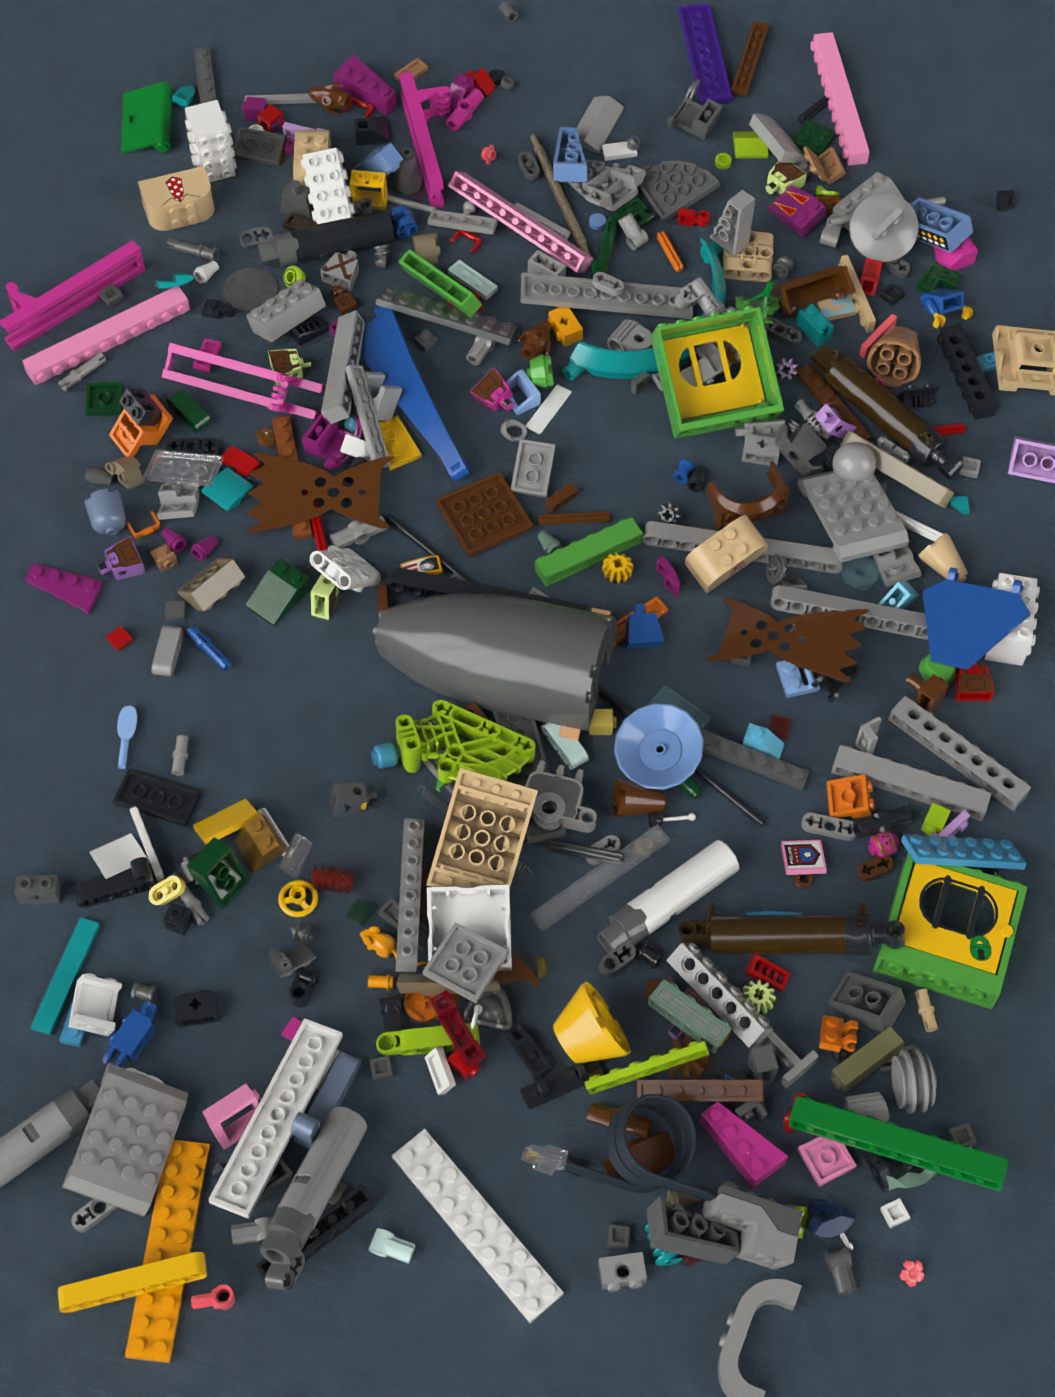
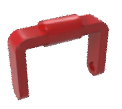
[343,98,374,118]
[450,230,482,254]

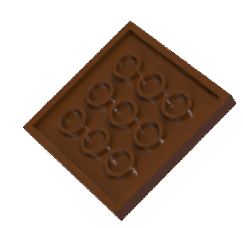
[435,472,533,558]

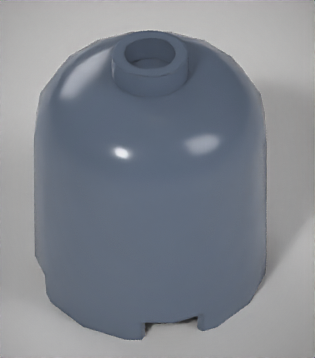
[84,489,126,536]

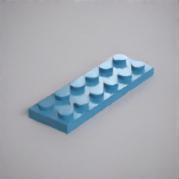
[901,834,1027,870]

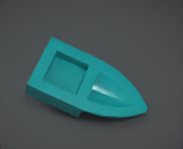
[172,85,195,107]

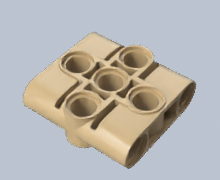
[722,231,774,282]

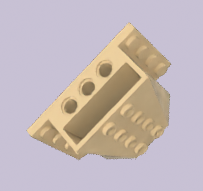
[426,768,538,889]

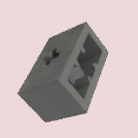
[14,875,61,904]
[747,1043,779,1084]

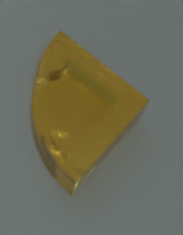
[536,957,547,978]

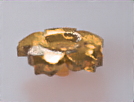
[255,427,275,448]

